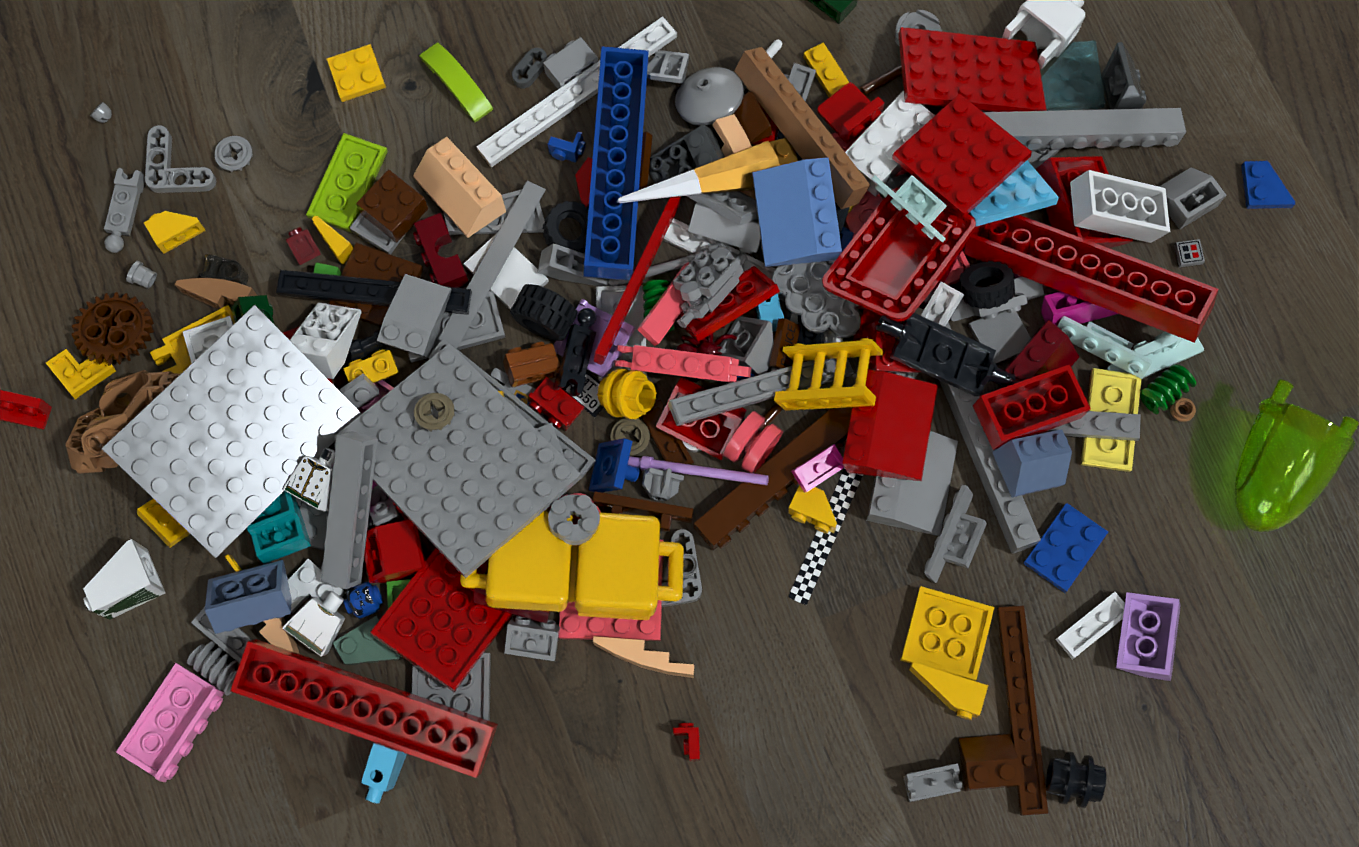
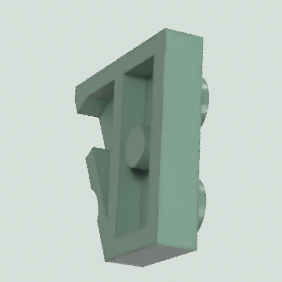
[332,616,402,665]

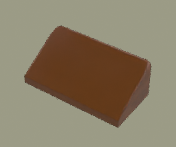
[733,92,772,144]

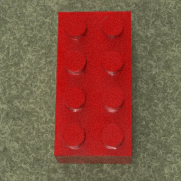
[972,364,1091,450]

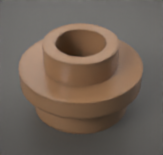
[1170,398,1196,422]

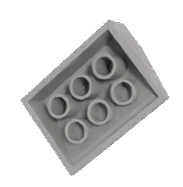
[866,431,958,536]

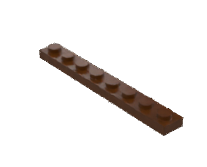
[997,606,1048,816]

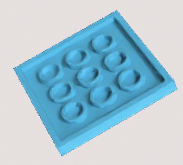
[969,160,1059,226]

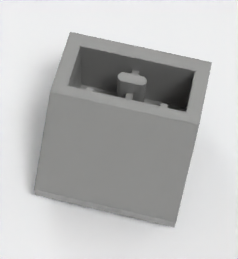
[1159,167,1226,230]

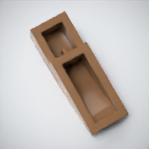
[174,278,258,309]

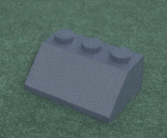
[992,429,1072,498]
[205,560,292,634]

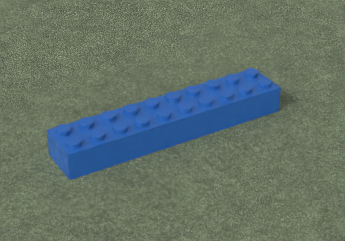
[584,46,649,280]

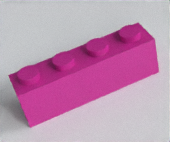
[1041,292,1118,326]

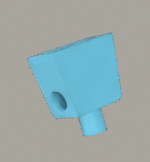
[361,742,407,803]

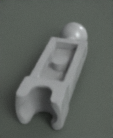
[104,168,145,253]

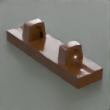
[593,491,693,532]

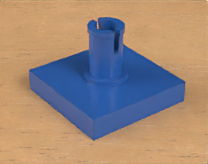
[589,438,640,492]

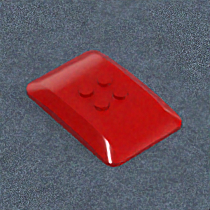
[822,188,976,322]

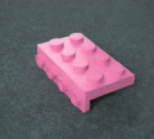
[116,663,224,783]

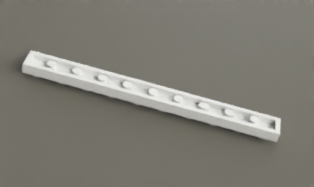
[477,17,677,168]

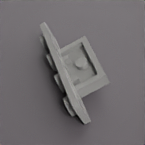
[950,276,1044,321]
[925,485,987,583]

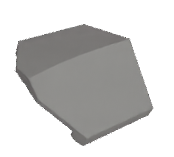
[647,50,689,83]

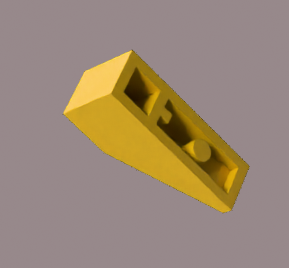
[909,662,988,720]

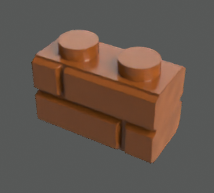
[503,342,560,388]

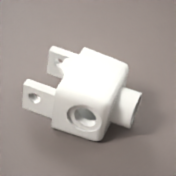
[1002,0,1085,69]

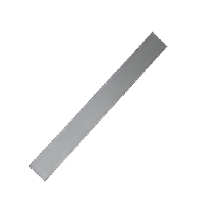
[438,181,546,349]

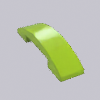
[419,42,493,123]

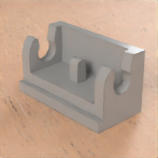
[903,764,962,802]

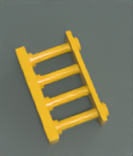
[774,338,883,411]

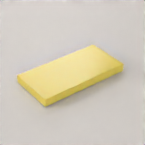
[1081,368,1141,472]

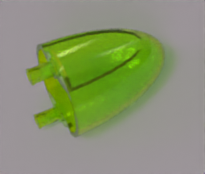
[1235,379,1359,532]

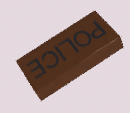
[769,318,800,370]

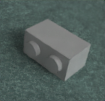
[543,37,598,89]

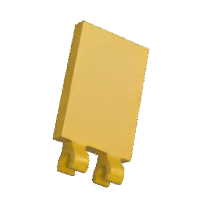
[150,305,235,374]

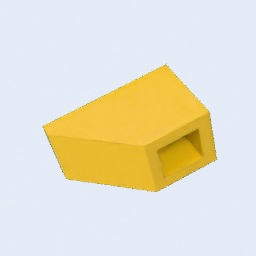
[788,485,837,534]

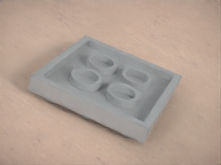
[412,653,491,721]

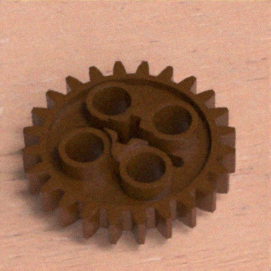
[71,292,154,366]

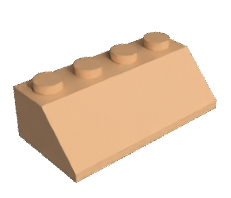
[413,137,506,238]

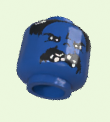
[343,582,383,619]

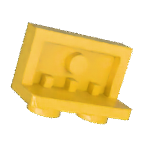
[343,350,398,383]
[137,499,190,548]

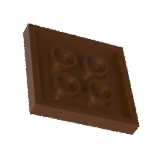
[329,243,423,327]

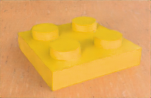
[327,44,386,102]

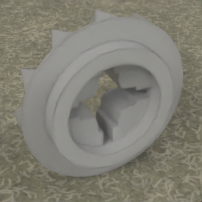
[214,136,253,172]

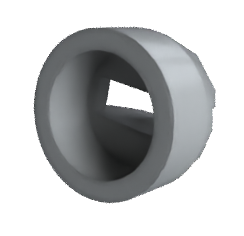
[90,102,112,123]

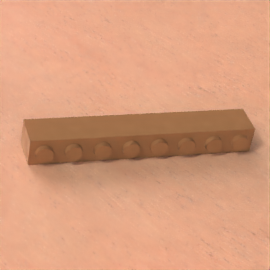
[735,47,870,209]

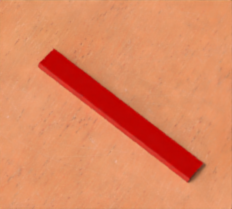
[594,196,681,365]

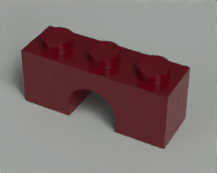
[413,213,469,288]

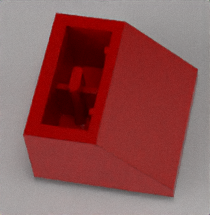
[364,519,426,583]

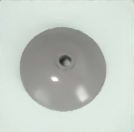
[675,67,744,125]

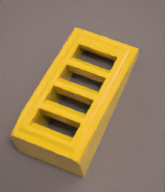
[312,216,353,265]

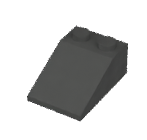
[1101,42,1146,109]

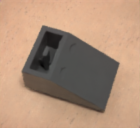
[649,125,725,201]

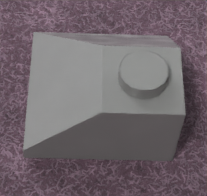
[719,316,773,376]

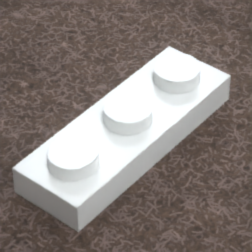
[1055,592,1125,659]

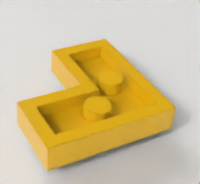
[46,349,116,399]

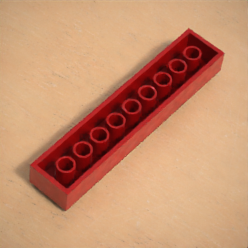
[964,215,1219,343]
[230,639,498,778]

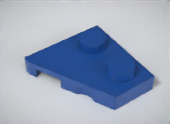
[1241,161,1295,209]

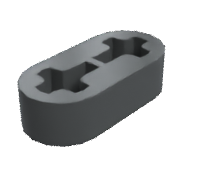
[512,48,547,89]

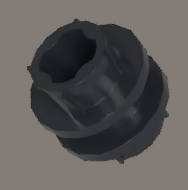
[1046,751,1106,808]

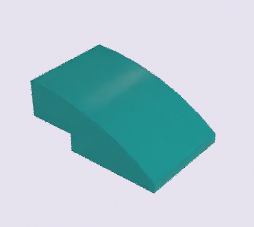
[247,491,311,564]

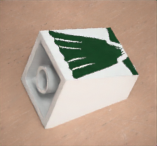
[83,539,165,620]

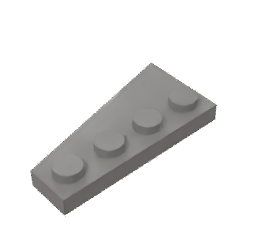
[443,190,545,235]

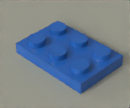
[1023,503,1108,593]

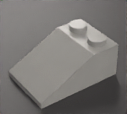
[377,274,452,358]

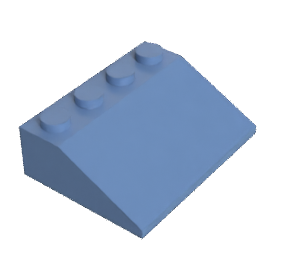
[752,157,842,267]

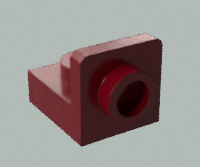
[286,227,321,265]

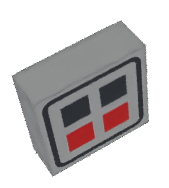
[1174,239,1205,268]

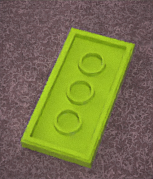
[306,133,388,233]

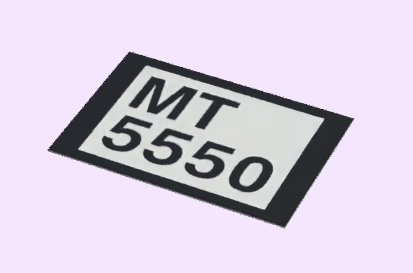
[561,371,604,417]

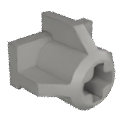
[642,468,684,501]

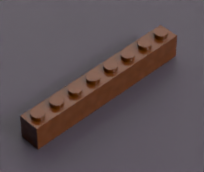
[694,407,852,550]

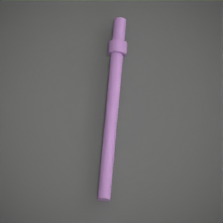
[628,456,769,485]

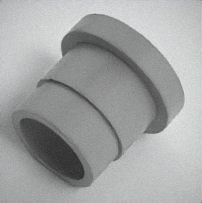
[126,260,157,289]

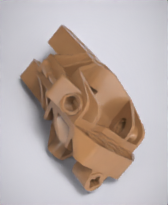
[66,370,181,474]

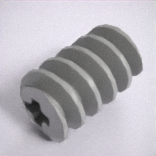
[187,641,238,696]

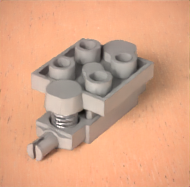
[672,247,748,328]

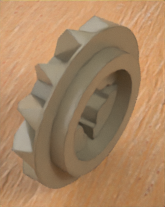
[414,393,455,432]
[610,418,650,456]

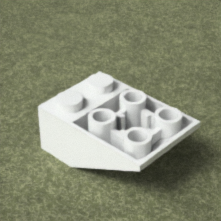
[290,302,361,379]

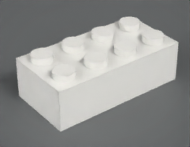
[845,91,935,197]
[1070,170,1170,243]

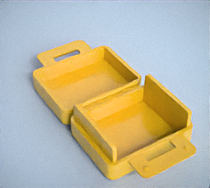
[460,509,684,620]

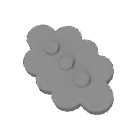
[772,260,861,338]

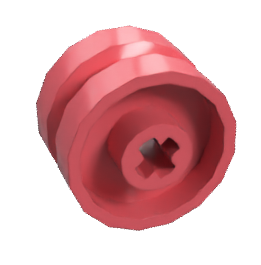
[723,411,783,473]

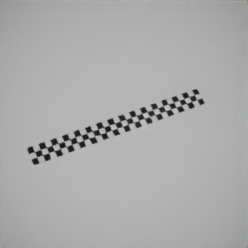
[789,468,863,605]

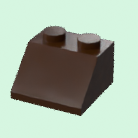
[958,734,1022,791]

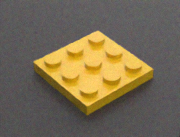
[901,586,994,681]

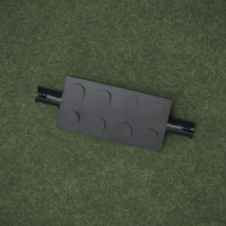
[876,313,1016,397]

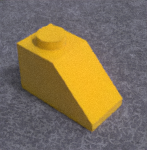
[144,211,206,254]

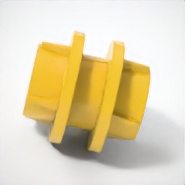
[597,369,657,419]

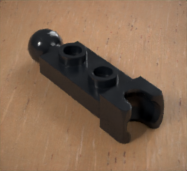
[554,308,597,396]

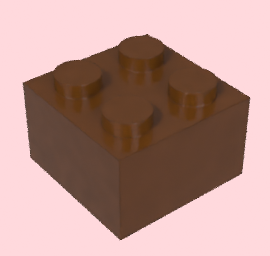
[356,169,428,243]

